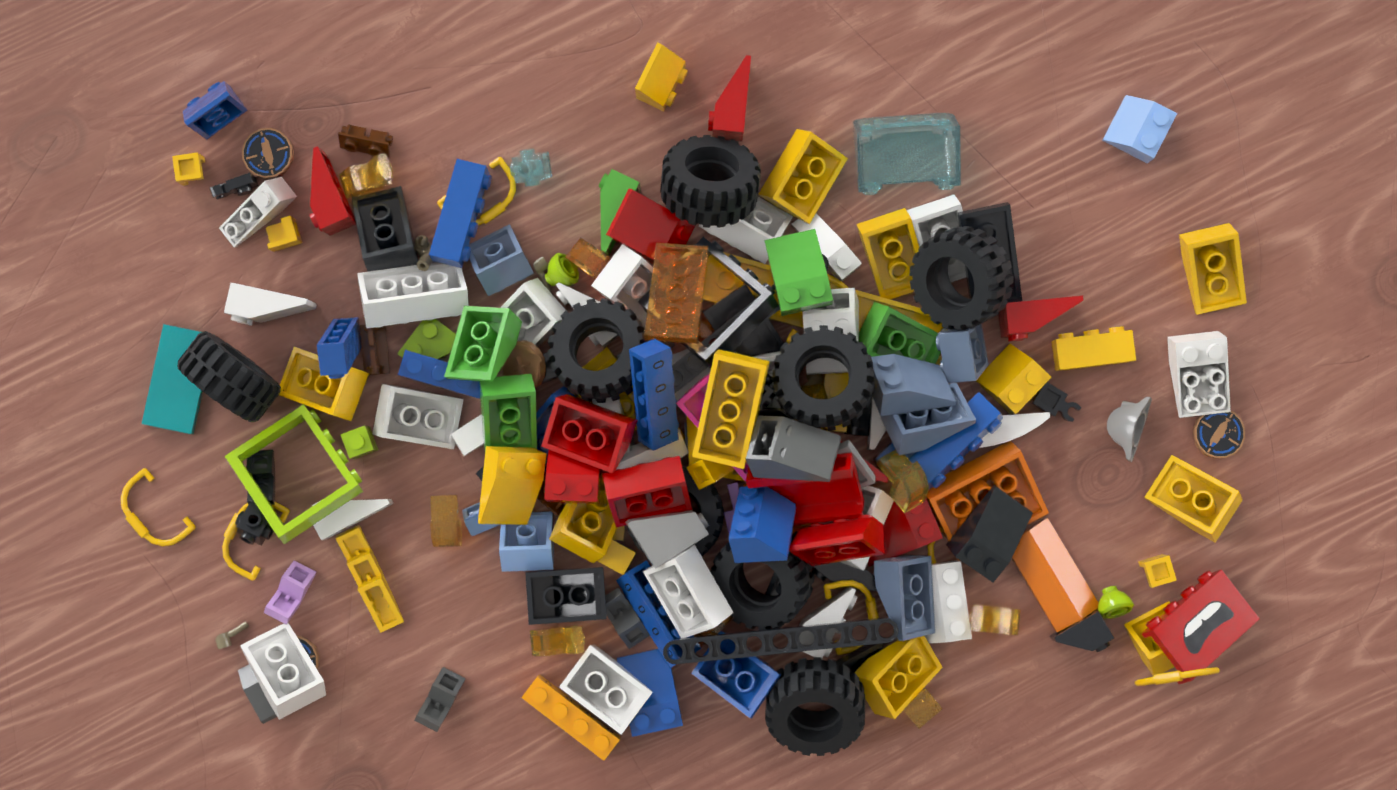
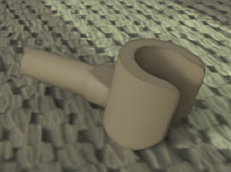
[533,257,552,292]
[215,621,249,649]

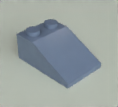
[871,354,956,416]
[881,382,976,455]
[874,555,935,641]

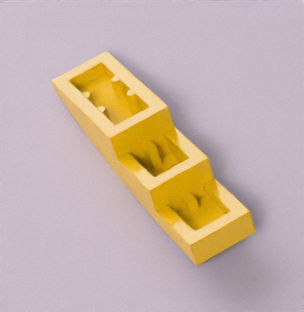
[335,525,404,633]

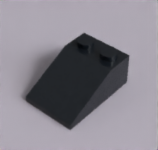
[351,186,418,272]
[946,485,1033,583]
[525,567,607,625]

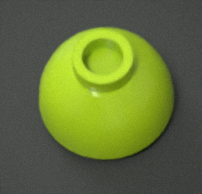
[545,253,579,287]
[1098,586,1134,619]

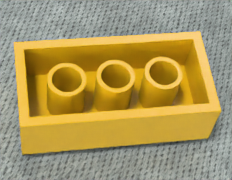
[692,349,770,469]

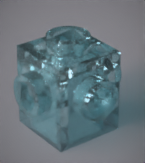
[510,149,552,187]

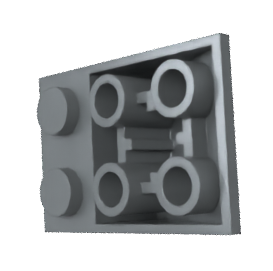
[745,416,841,482]

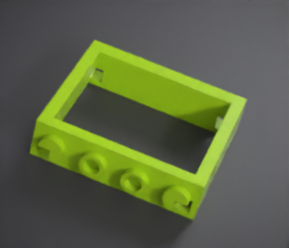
[225,404,363,544]

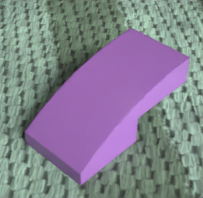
[724,483,739,534]

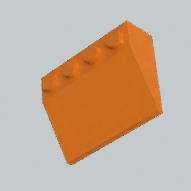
[920,441,1049,561]

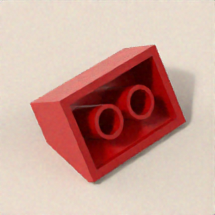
[541,394,638,473]
[602,456,692,528]
[789,515,884,566]

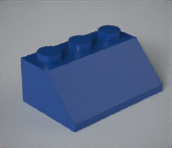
[729,486,796,563]

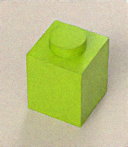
[340,426,378,459]

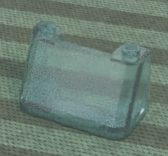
[853,113,961,195]

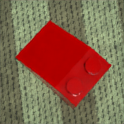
[708,55,751,141]
[309,146,356,236]
[606,188,695,270]
[998,295,1084,342]
[544,450,602,504]
[867,490,943,566]

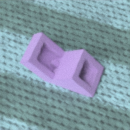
[264,561,316,625]

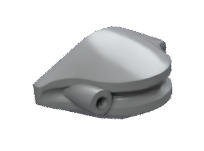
[1107,397,1152,462]

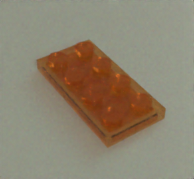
[644,243,709,344]

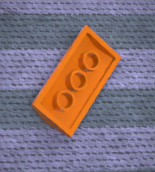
[1012,518,1099,632]

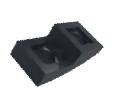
[246,450,275,505]

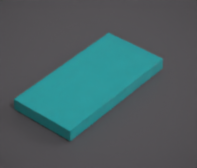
[141,324,214,434]

